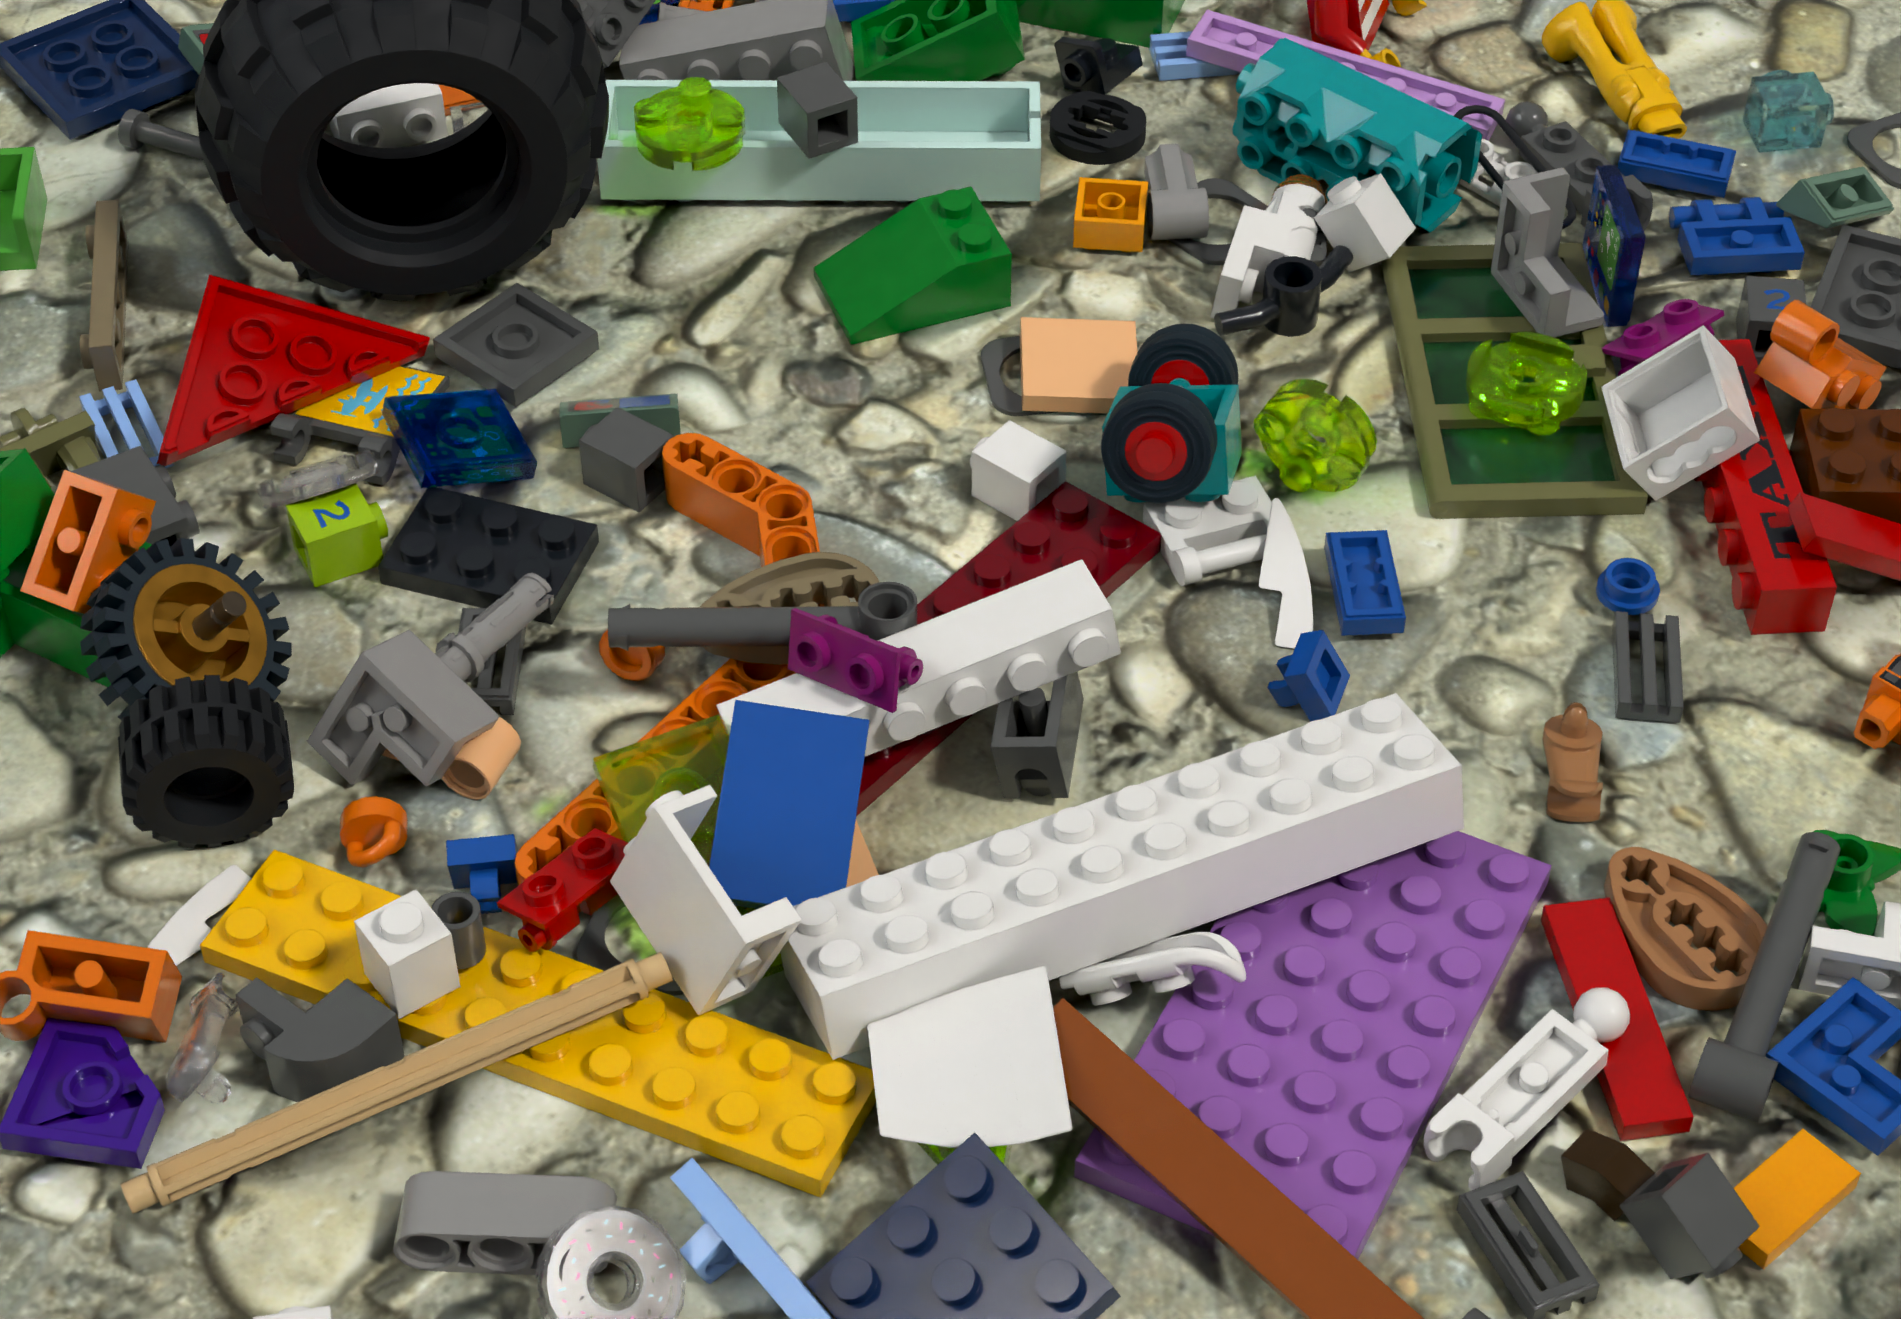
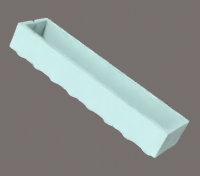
[597,80,1041,203]

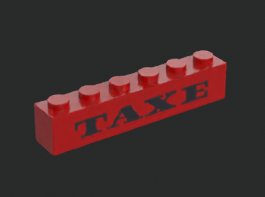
[1694,339,1837,635]

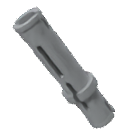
[435,573,554,683]

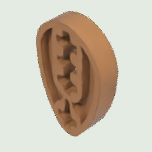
[1604,847,1767,1011]

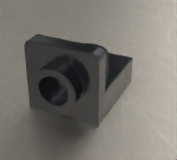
[1054,37,1143,95]

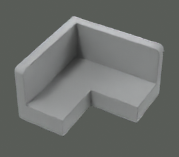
[1491,168,1604,340]
[307,630,499,787]

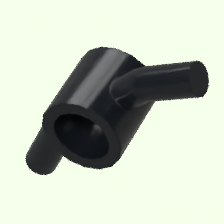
[1214,245,1353,337]

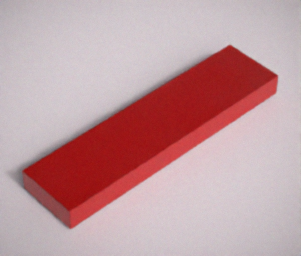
[1541,897,1694,1141]

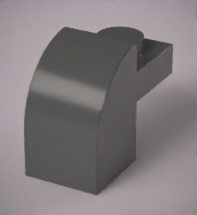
[236,977,405,1102]

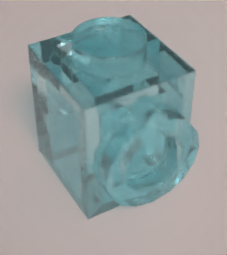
[1743,70,1834,153]

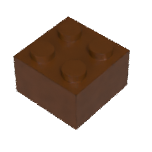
[1789,408,1901,524]

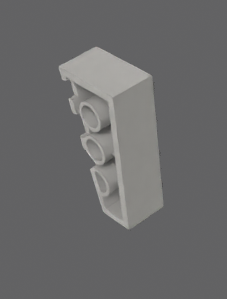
[619,0,856,81]

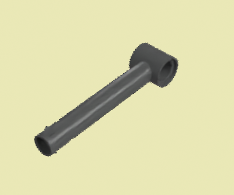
[608,582,917,651]
[1688,832,1841,1123]

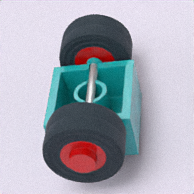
[1101,324,1242,503]

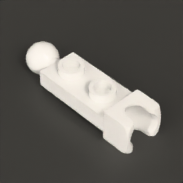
[1424,987,1630,1191]

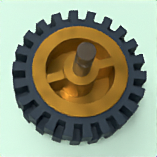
[80,538,292,720]

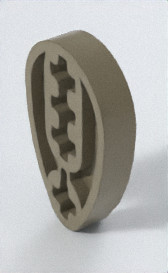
[700,552,879,665]

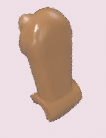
[1542,702,1603,822]

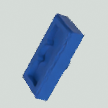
[1617,130,1736,198]
[1324,530,1406,636]

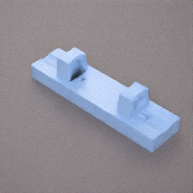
[670,1158,834,1319]

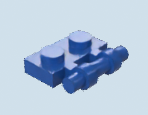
[1669,197,1805,275]

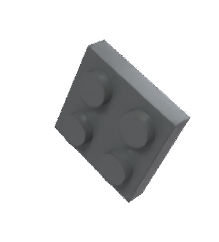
[433,283,599,407]

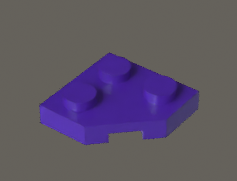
[0,1018,165,1169]

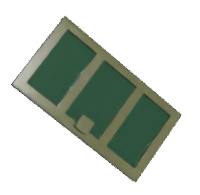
[1381,243,1648,519]

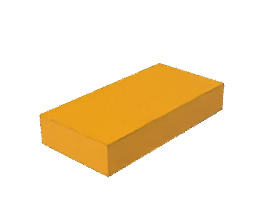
[1733,1129,1861,1270]

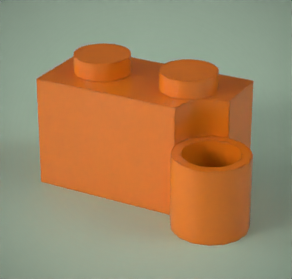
[1754,300,1887,409]
[0,930,182,1043]

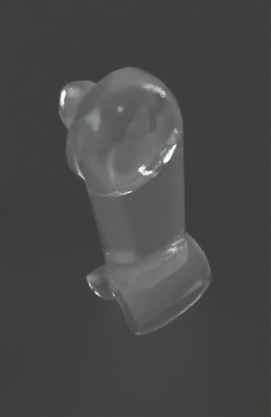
[166,972,239,1104]

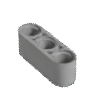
[393,1171,617,1276]

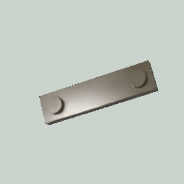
[80,199,129,392]

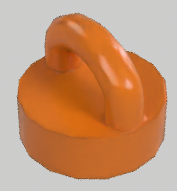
[599,629,665,681]
[340,796,408,868]

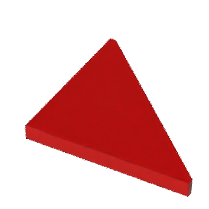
[157,274,430,466]

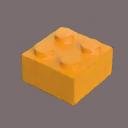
[1073,177,1148,252]

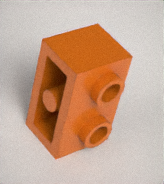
[20,470,156,614]

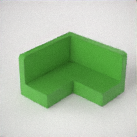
[0,147,48,271]

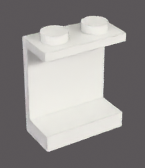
[610,785,802,1016]

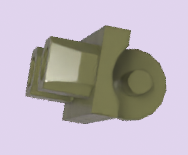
[0,408,101,487]

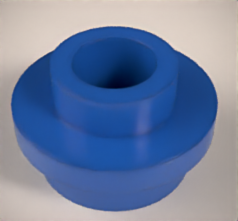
[1596,558,1660,615]

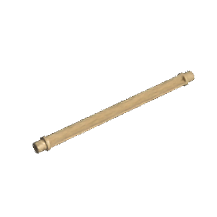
[121,952,673,1214]

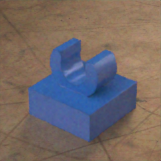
[1267,630,1350,722]
[446,834,518,914]

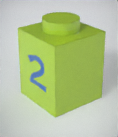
[285,483,389,588]

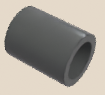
[431,891,486,969]

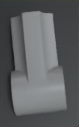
[1144,144,1209,240]

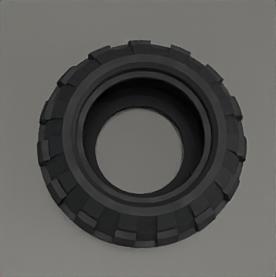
[195,0,609,301]

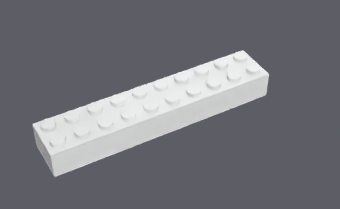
[780,693,1464,1060]

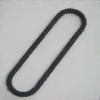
[1454,105,1576,229]

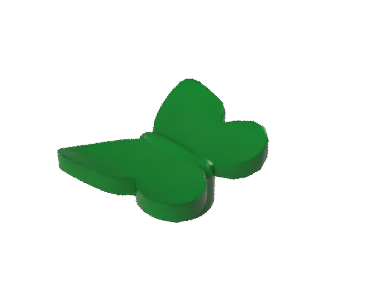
[1813,830,1901,936]

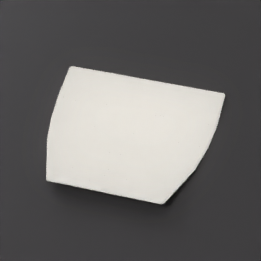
[867,966,1073,1148]

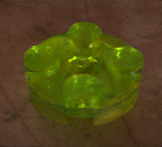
[634,77,746,171]
[1465,332,1587,435]
[1253,379,1377,492]

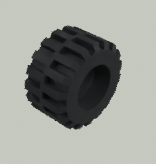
[118,675,294,848]

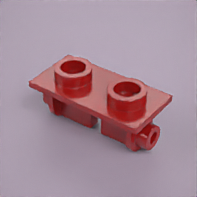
[497,828,628,952]

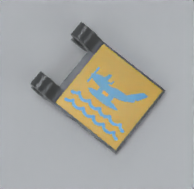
[270,366,450,485]

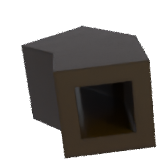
[1561,1129,1655,1222]

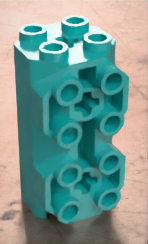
[1232,38,1482,233]

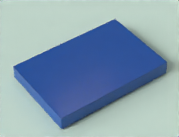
[709,700,870,909]

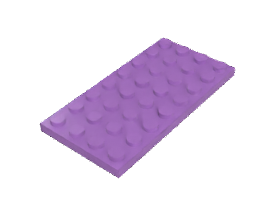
[1074,831,1552,1260]

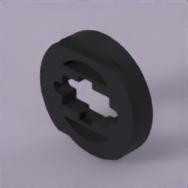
[1049,91,1146,165]

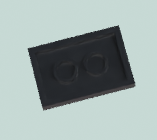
[378,486,599,625]

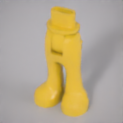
[1542,0,1687,139]

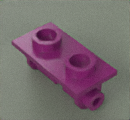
[1602,299,1724,376]
[788,608,923,713]

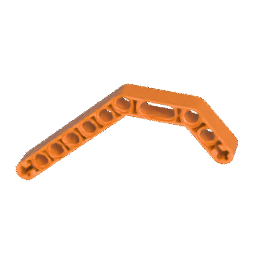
[515,433,825,913]

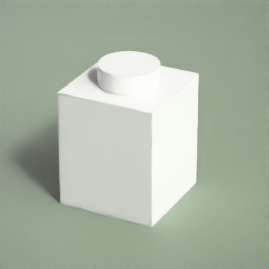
[1314,173,1416,272]
[970,420,1067,521]
[354,889,460,1019]

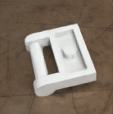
[1143,476,1272,586]

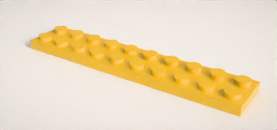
[200,849,876,1198]

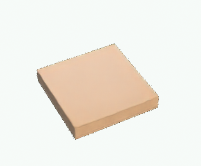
[1019,317,1138,414]

